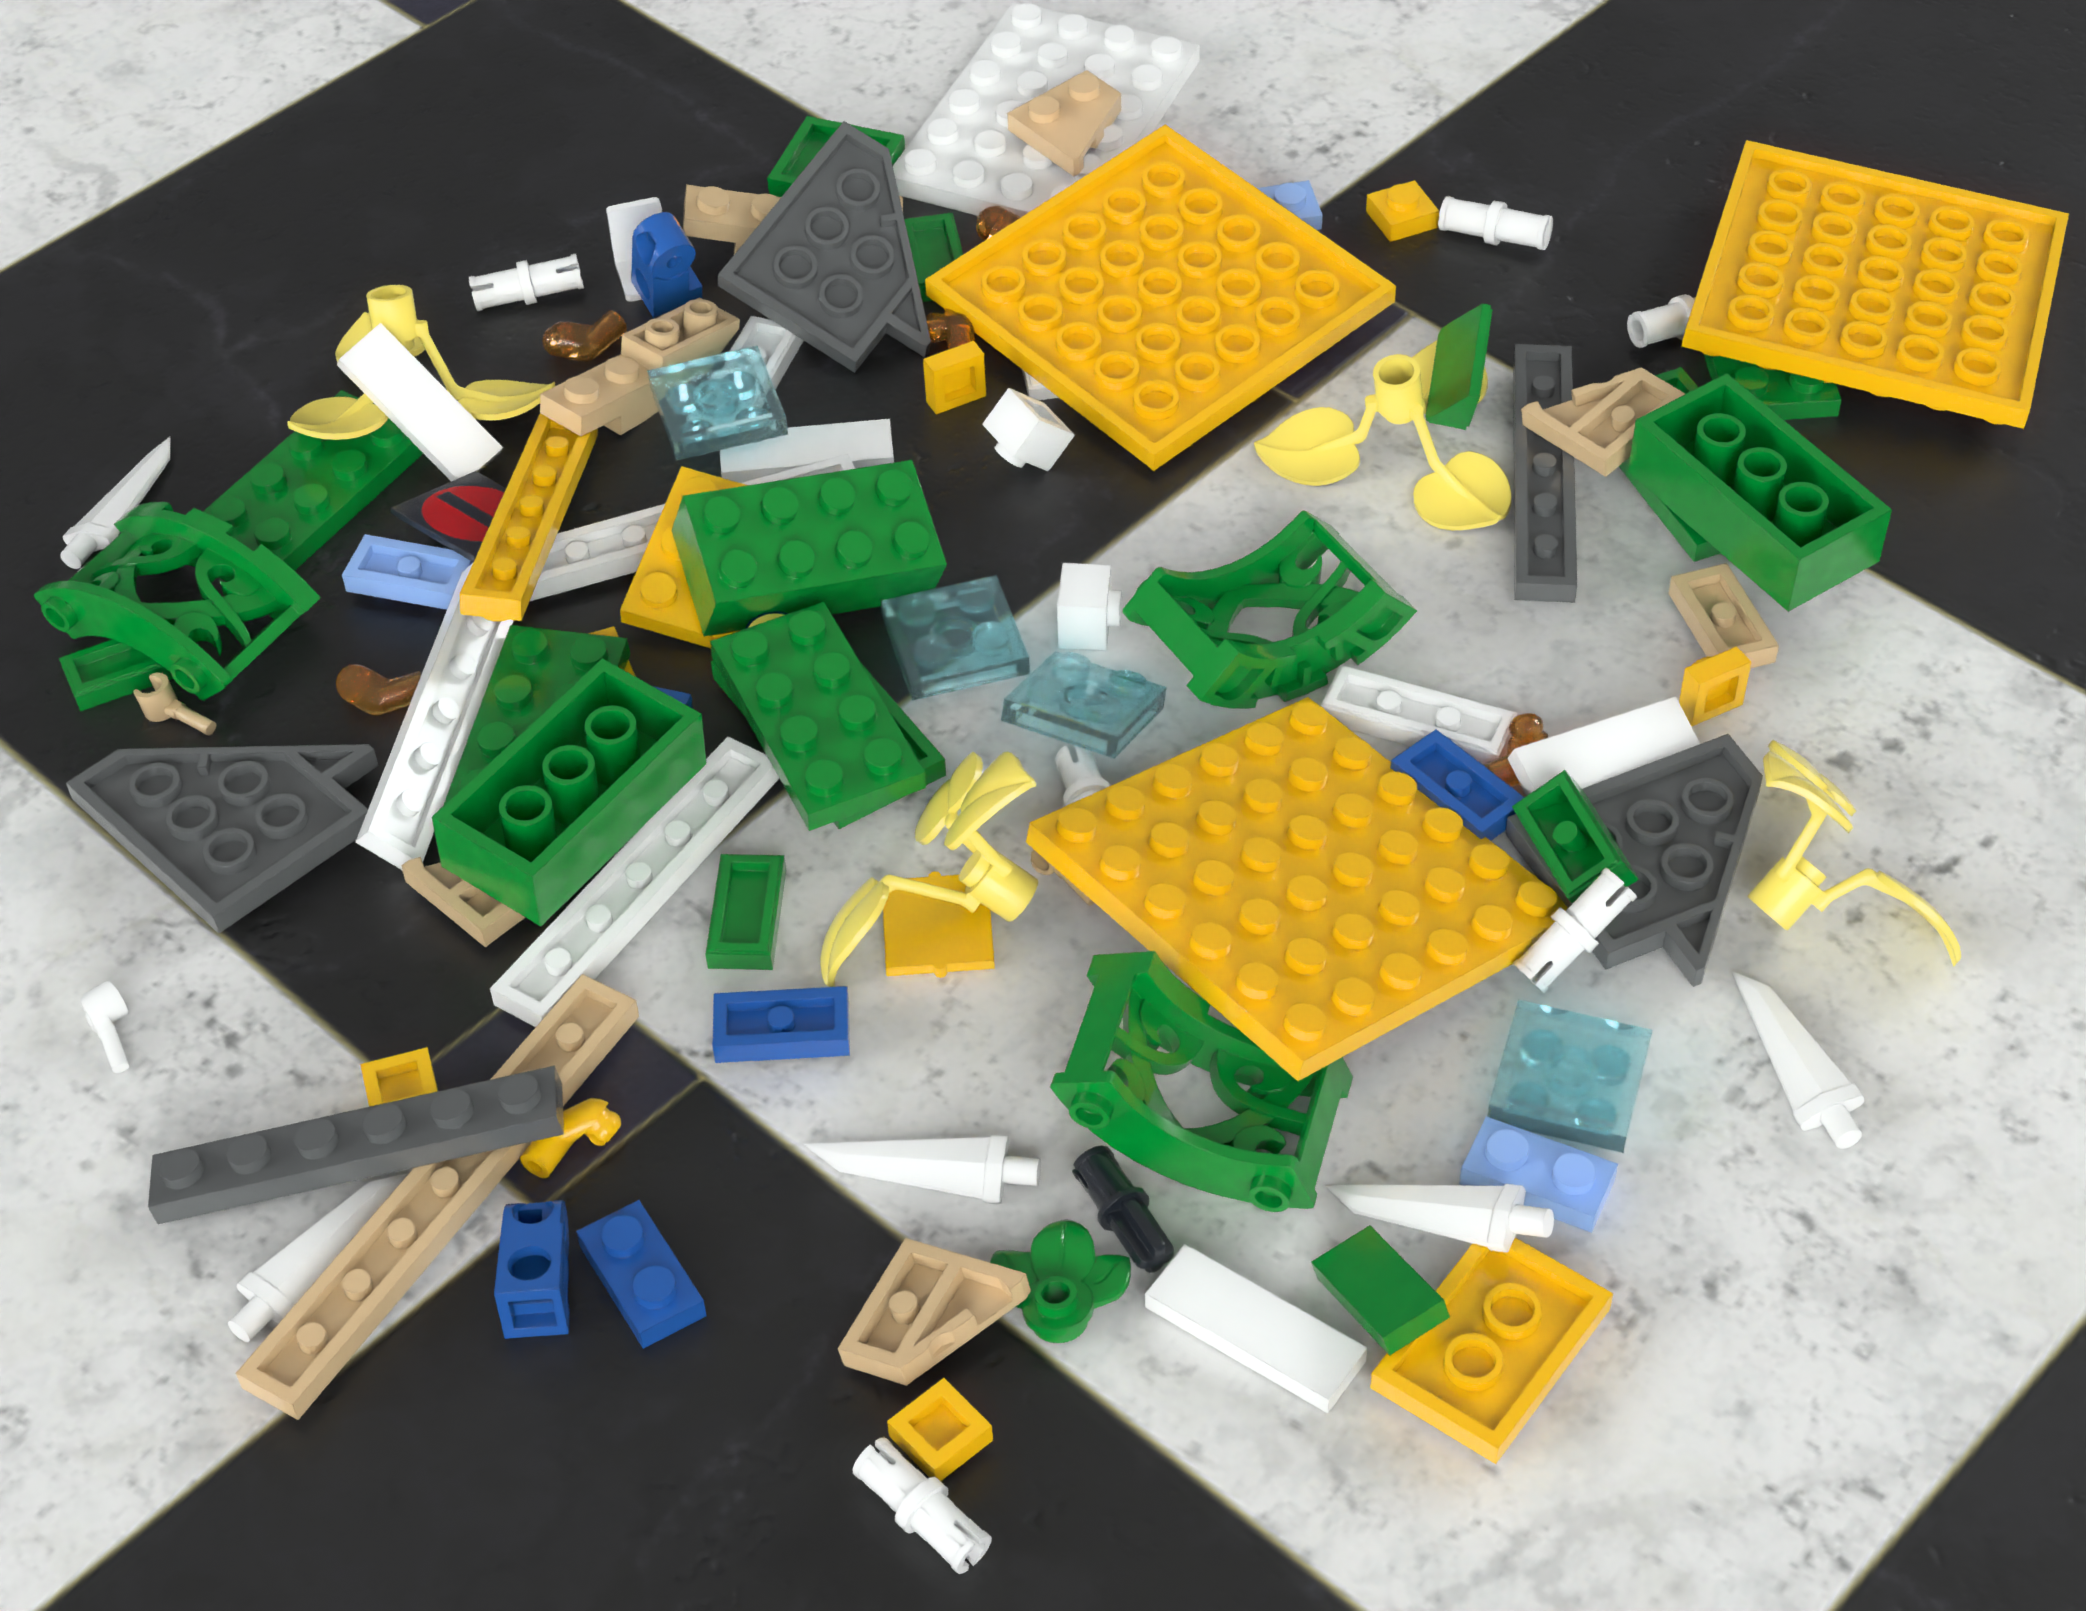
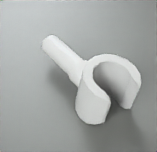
[80,981,129,1073]

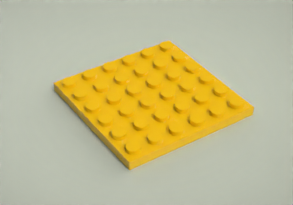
[925,124,1396,471]
[1681,140,2069,429]
[1026,697,1568,1081]

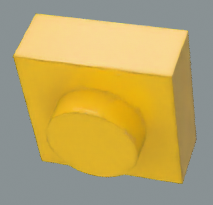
[1366,180,1439,242]
[923,341,986,415]
[1679,646,1751,726]
[360,1047,438,1107]
[887,1378,993,1481]

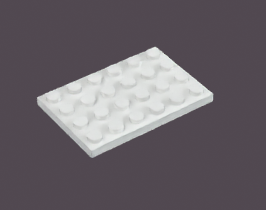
[893,1,1200,224]

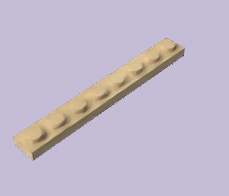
[236,974,639,1420]

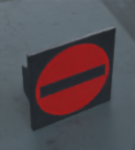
[391,471,506,562]

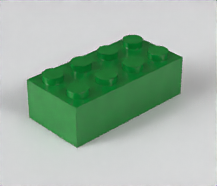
[1628,373,1892,612]
[671,460,947,637]
[432,658,706,926]

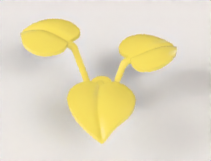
[288,285,555,440]
[1254,340,1512,531]
[1747,740,1961,967]
[820,751,1038,987]

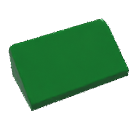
[1425,303,1493,430]
[1512,770,1639,903]

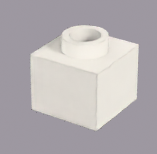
[982,388,1075,471]
[1057,563,1122,651]

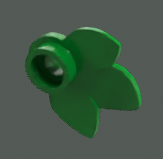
[990,1219,1131,1343]

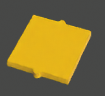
[883,871,995,978]

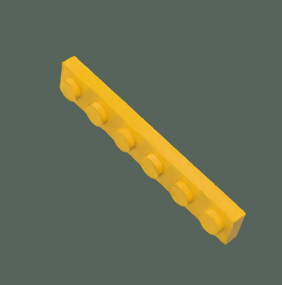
[459,413,598,621]

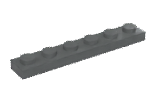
[1513,344,1577,603]
[148,1065,564,1224]

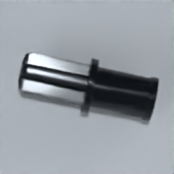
[1072,1145,1174,1273]

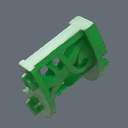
[34,502,321,701]
[1122,510,1417,709]
[1050,951,1353,1212]

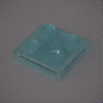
[647,345,788,460]
[881,575,1030,701]
[1001,651,1167,759]
[1487,999,1653,1153]

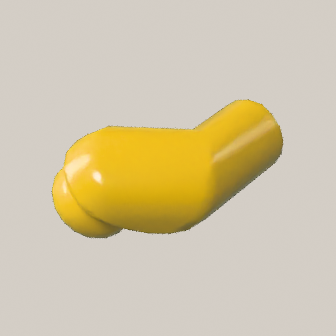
[520,1098,621,1178]

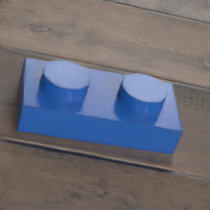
[1390,729,1524,841]
[712,986,850,1063]
[576,1200,707,1349]

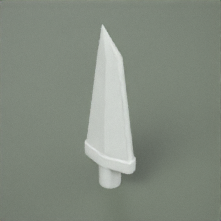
[60,436,170,569]
[1731,971,1865,1149]
[804,1134,1041,1204]
[228,1172,410,1342]
[1324,1184,1554,1253]

